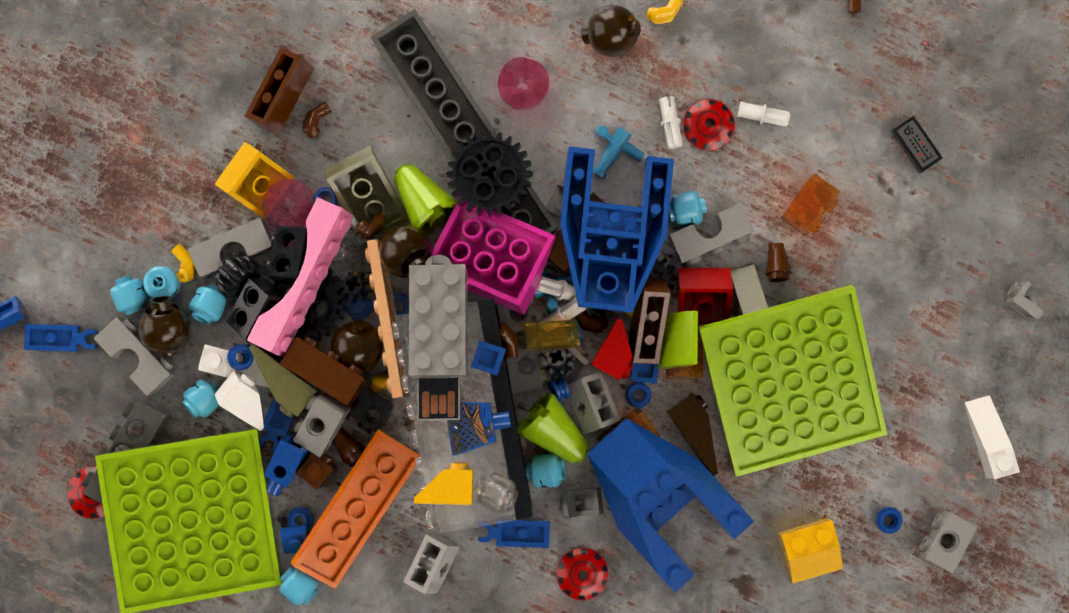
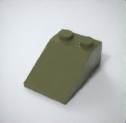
[325,145,409,238]

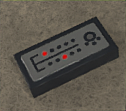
[891,116,943,173]

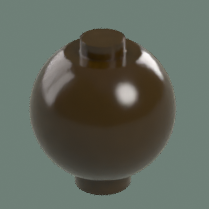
[581,5,641,57]
[379,225,432,278]
[138,296,192,356]
[330,320,383,376]

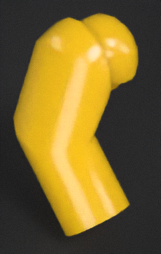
[646,0,684,24]

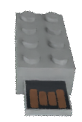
[409,255,468,421]

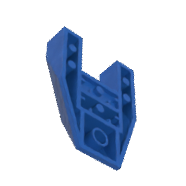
[560,146,674,313]
[587,418,754,593]

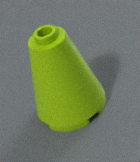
[394,164,457,236]
[517,393,589,464]

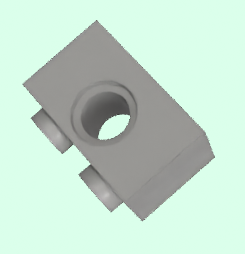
[293,392,351,457]
[919,510,978,574]

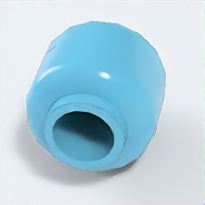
[669,191,707,227]
[143,266,181,299]
[110,275,149,315]
[189,284,228,325]
[182,379,219,418]
[526,453,566,488]
[279,567,319,606]

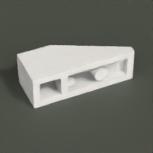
[198,344,269,388]
[964,395,1020,479]

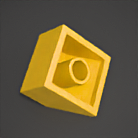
[215,142,295,219]
[414,462,475,505]
[777,518,843,584]

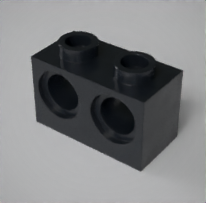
[266,226,307,285]
[226,278,285,340]
[345,386,396,434]

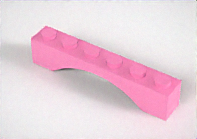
[247,197,354,358]

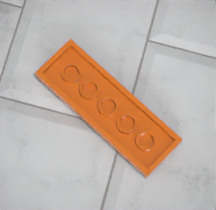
[290,429,422,589]

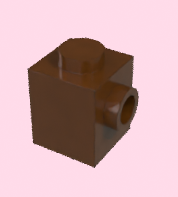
[296,453,337,490]

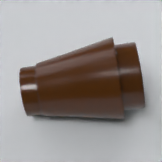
[766,243,792,283]
[333,427,365,468]

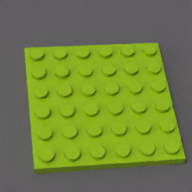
[698,285,887,477]
[95,428,281,613]

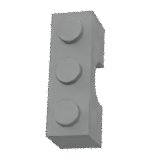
[668,203,754,267]
[188,216,272,279]
[93,317,176,396]

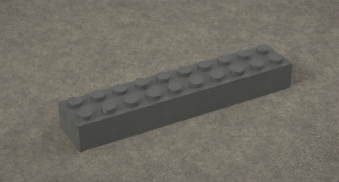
[371,9,559,234]

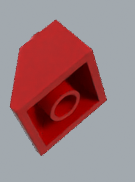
[676,268,733,327]
[590,318,634,381]

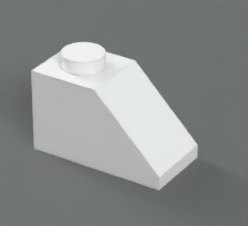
[215,370,264,431]

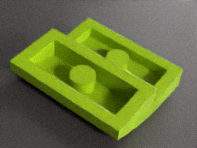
[658,311,698,369]

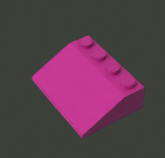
[432,202,556,315]

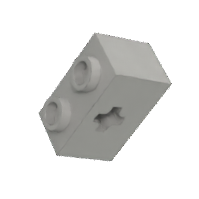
[568,372,621,435]
[404,534,460,594]

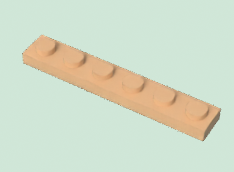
[365,239,410,398]

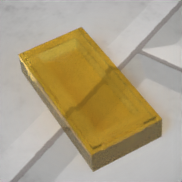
[524,319,580,351]

